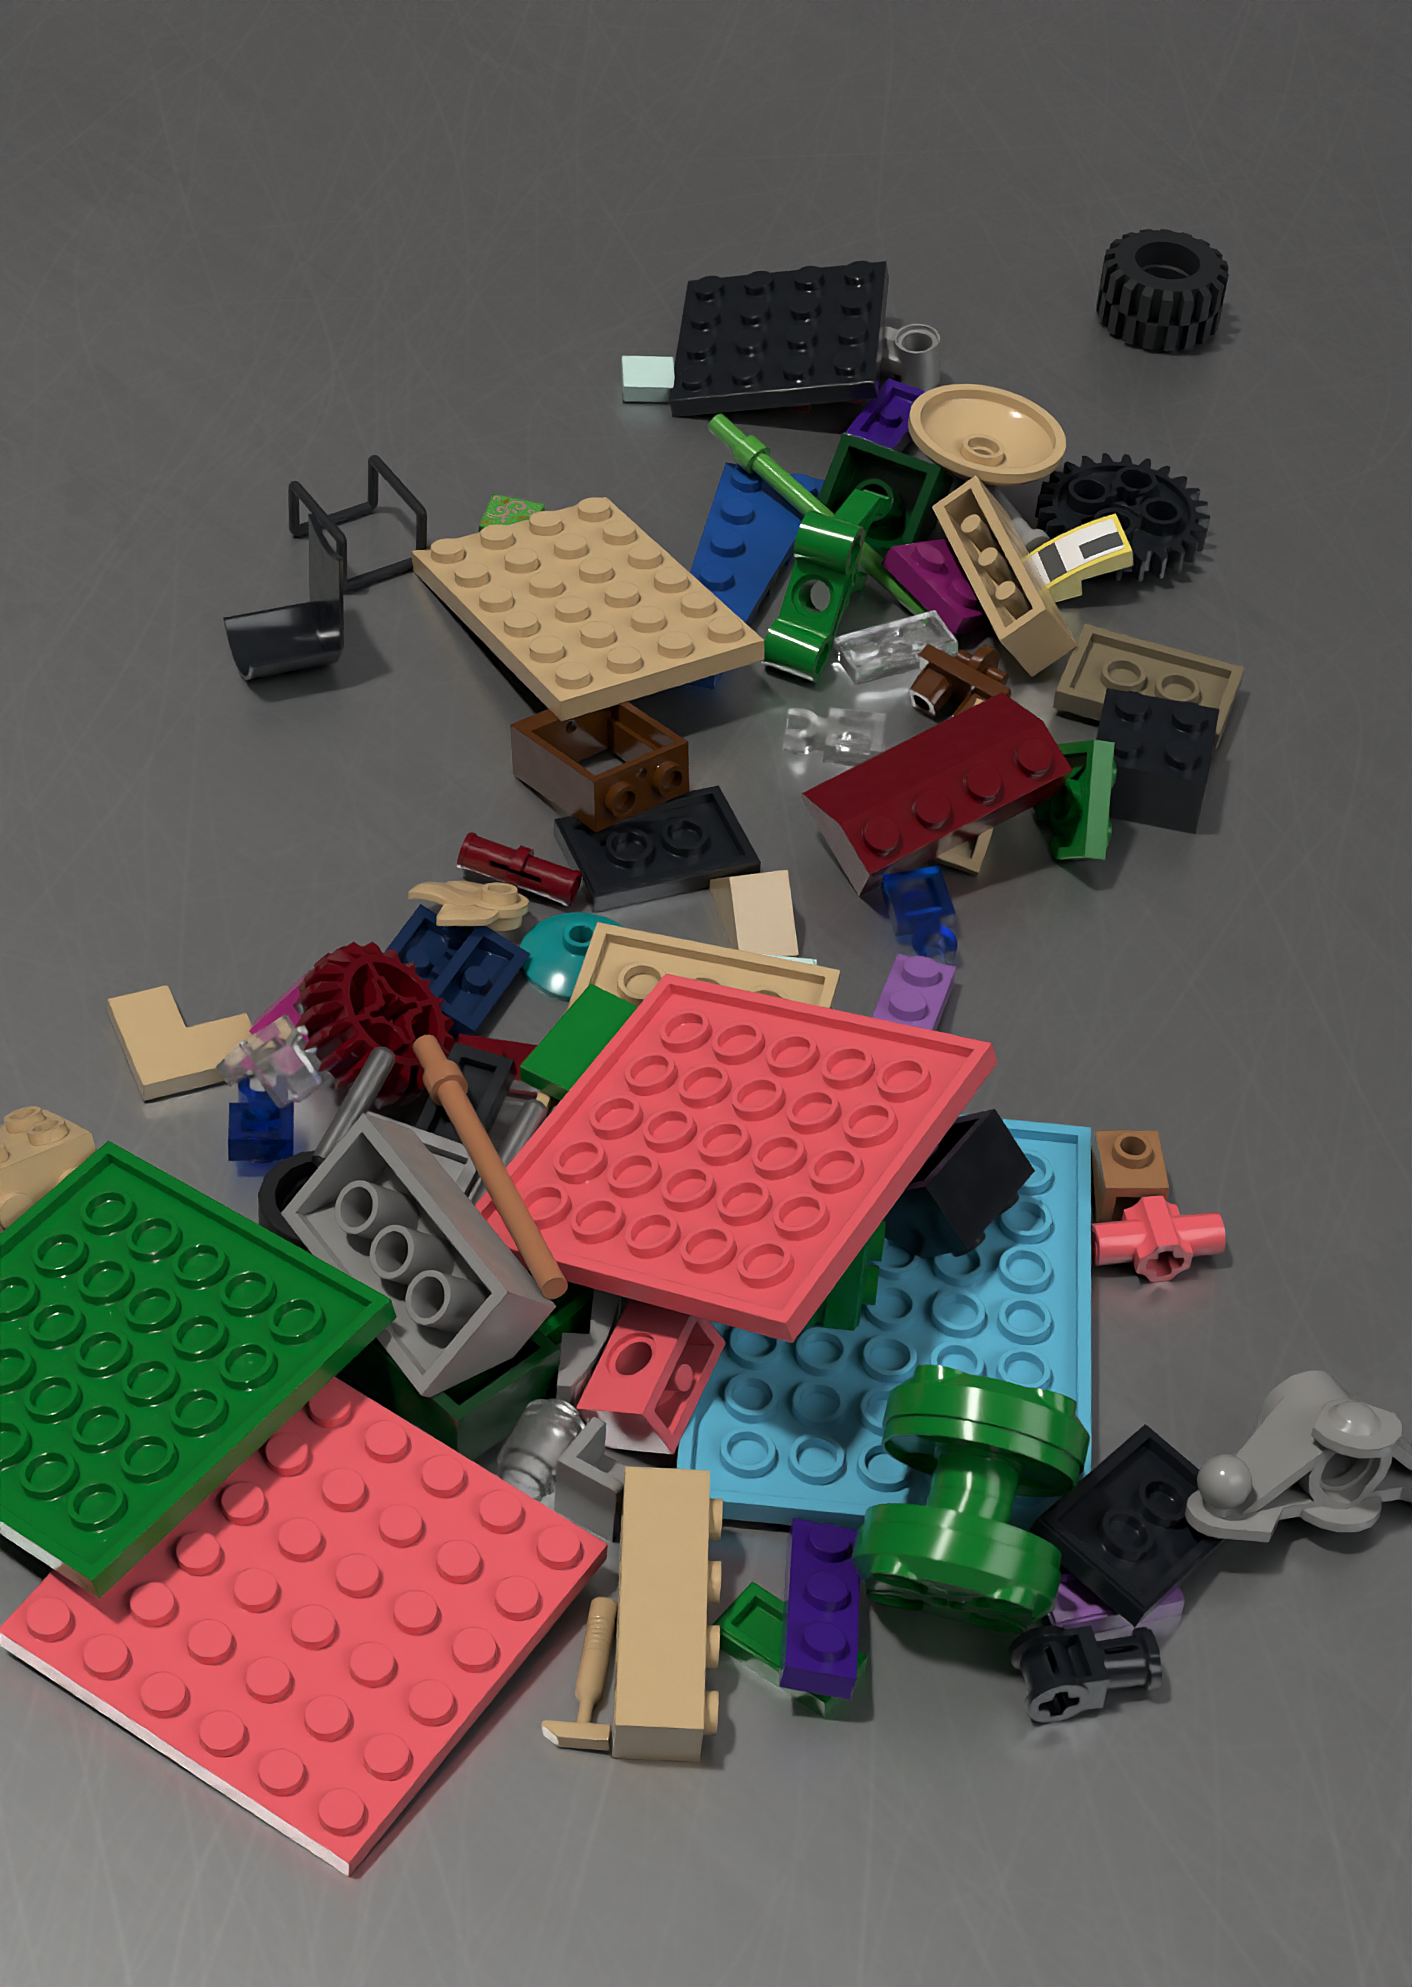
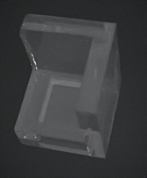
[216,1014,331,1108]

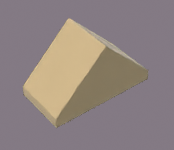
[709,870,799,958]

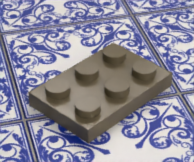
[1053,624,1245,752]

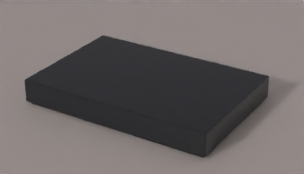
[553,785,761,913]
[1028,1424,1228,1628]

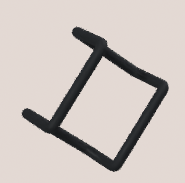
[288,455,427,591]

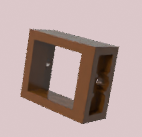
[510,701,690,832]

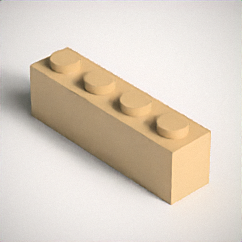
[932,476,1078,677]
[612,1466,723,1762]

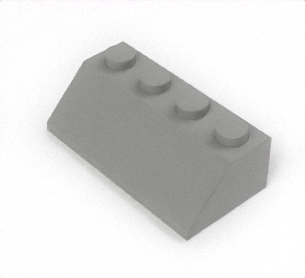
[281,1113,556,1397]

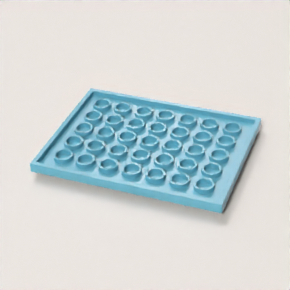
[676,1114,1091,1532]

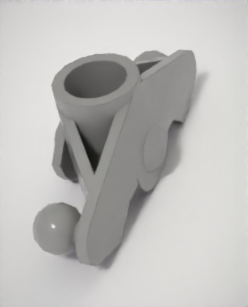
[1185,1370,1412,1542]

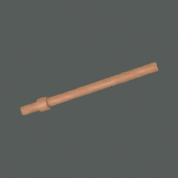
[413,1035,568,1299]

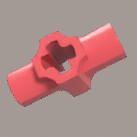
[1091,1196,1226,1282]

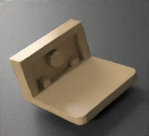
[0,1106,97,1233]

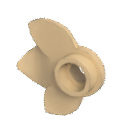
[407,881,529,931]

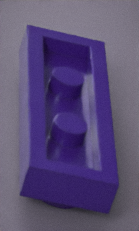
[779,1518,860,1700]

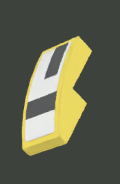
[1029,513,1133,603]

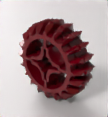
[293,942,456,1109]

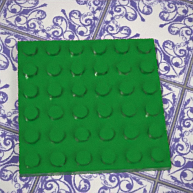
[0,1140,397,1599]

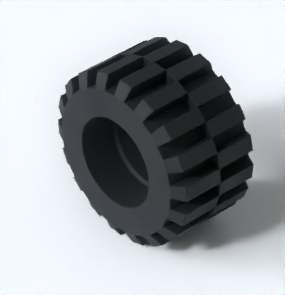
[1096,229,1229,351]

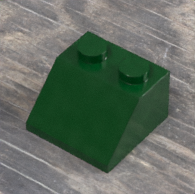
[818,432,954,558]

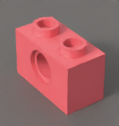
[576,1298,726,1454]

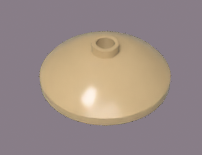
[908,384,1066,486]

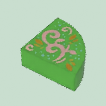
[479,494,545,532]

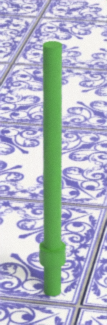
[708,414,939,628]

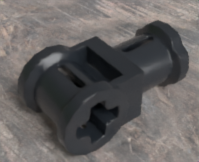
[1008,1625,1162,1723]

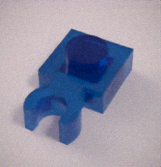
[880,866,958,965]
[228,1077,294,1164]

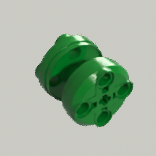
[851,1364,1090,1634]

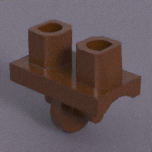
[909,644,1011,717]

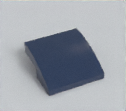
[385,904,530,1036]

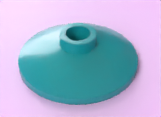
[520,912,623,1002]

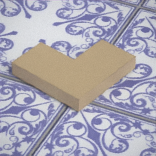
[107,985,266,1101]

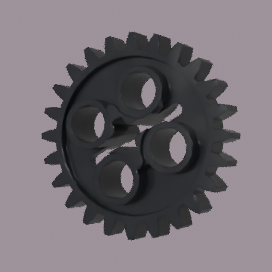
[1035,453,1210,581]

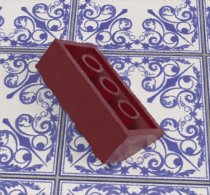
[801,692,1073,896]

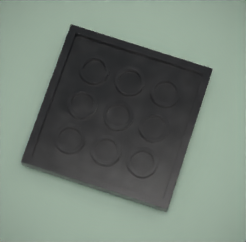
[669,261,889,417]

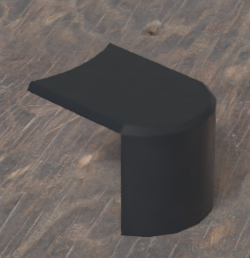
[223,514,344,681]

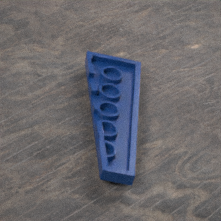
[686,462,824,689]

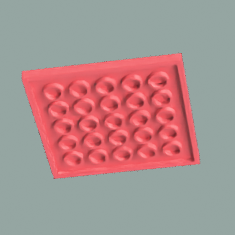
[474,974,998,1343]
[0,1377,608,1877]

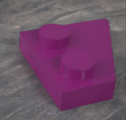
[881,538,989,635]

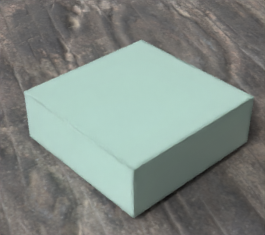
[621,356,675,403]

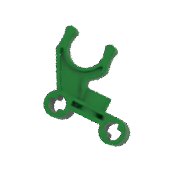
[761,489,891,683]

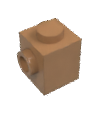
[1091,1130,1169,1223]

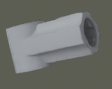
[880,323,940,391]

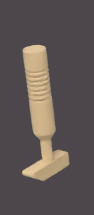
[542,1597,618,1751]

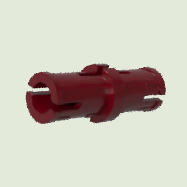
[457,832,582,907]

